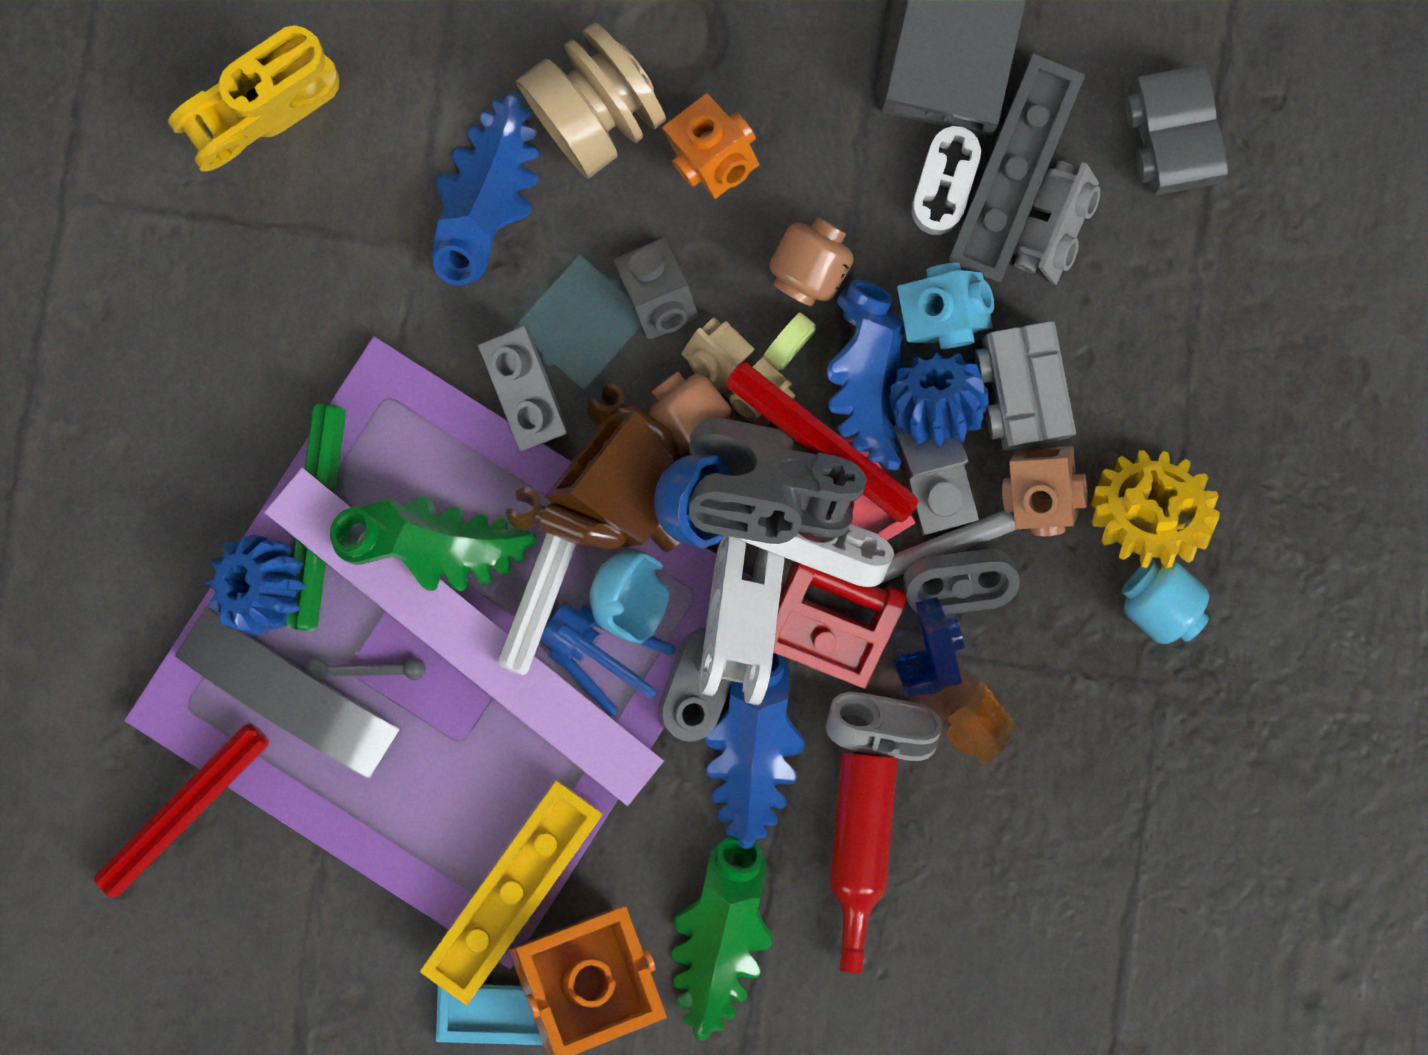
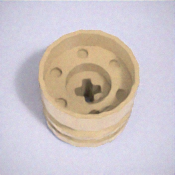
[516,22,666,179]

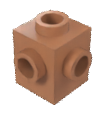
[1002,446,1088,536]

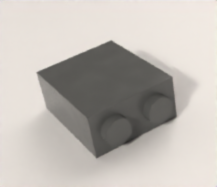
[882,0,1026,137]

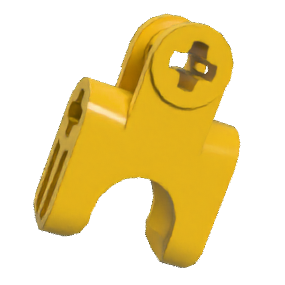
[168,25,339,172]

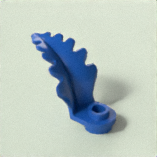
[432,92,539,286]
[827,280,905,471]
[704,653,805,849]

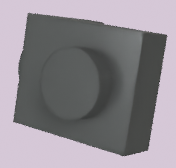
[613,237,699,339]

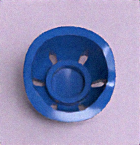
[654,454,730,549]

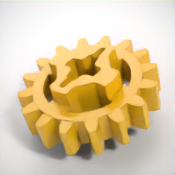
[1091,450,1220,569]

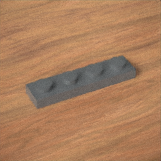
[946,53,1085,286]

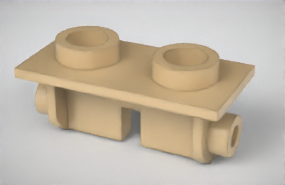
[681,317,796,427]

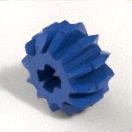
[889,351,989,448]
[204,535,307,635]

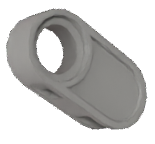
[826,692,943,761]

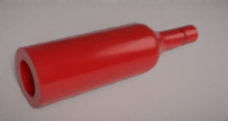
[830,752,898,973]

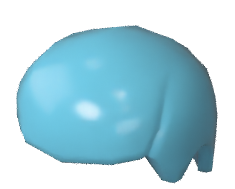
[590,549,670,644]

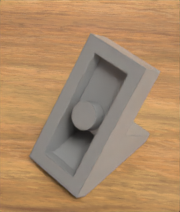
[894,425,979,536]

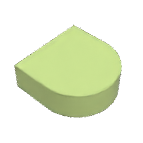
[763,312,816,371]

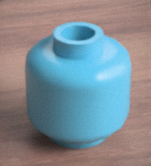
[1122,559,1209,644]

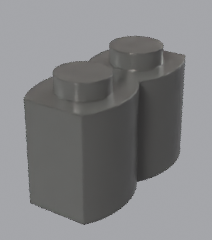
[1125,64,1228,196]

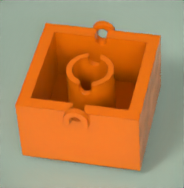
[508,906,667,1055]

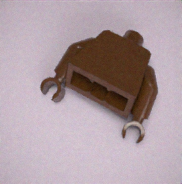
[506,384,680,552]

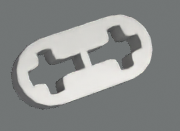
[911,126,981,235]

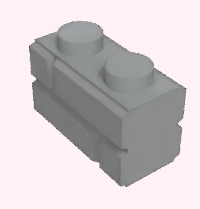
[975,321,1076,450]

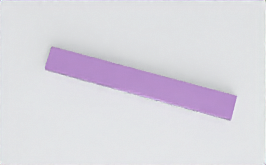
[264,468,664,806]

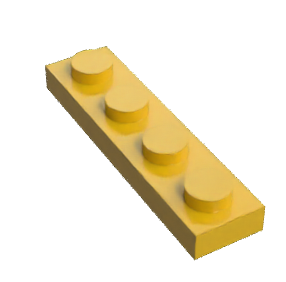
[419,779,604,1006]

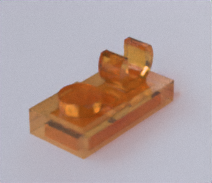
[945,681,1017,766]

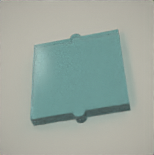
[514,254,641,390]

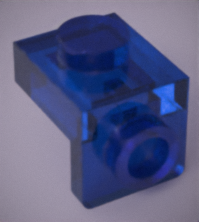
[894,597,965,697]

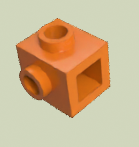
[662,93,760,199]

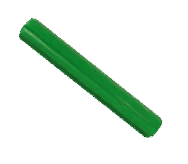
[287,404,346,631]

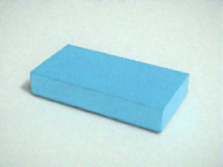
[436,983,543,1045]

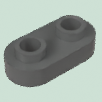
[903,549,1020,616]
[658,628,731,742]

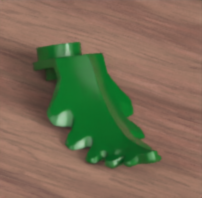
[330,496,537,591]
[670,836,773,1040]

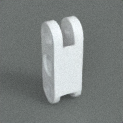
[699,535,784,705]

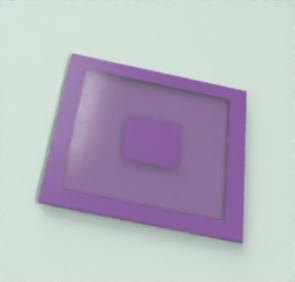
[124,336,752,969]

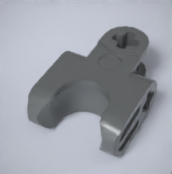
[689,417,867,544]

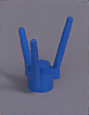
[540,603,676,715]

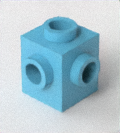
[897,263,994,349]

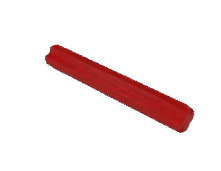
[726,361,919,522]
[94,723,269,898]

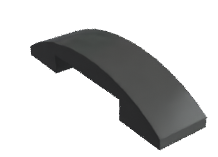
[175,607,401,778]

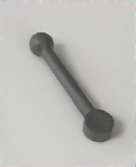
[304,657,426,681]

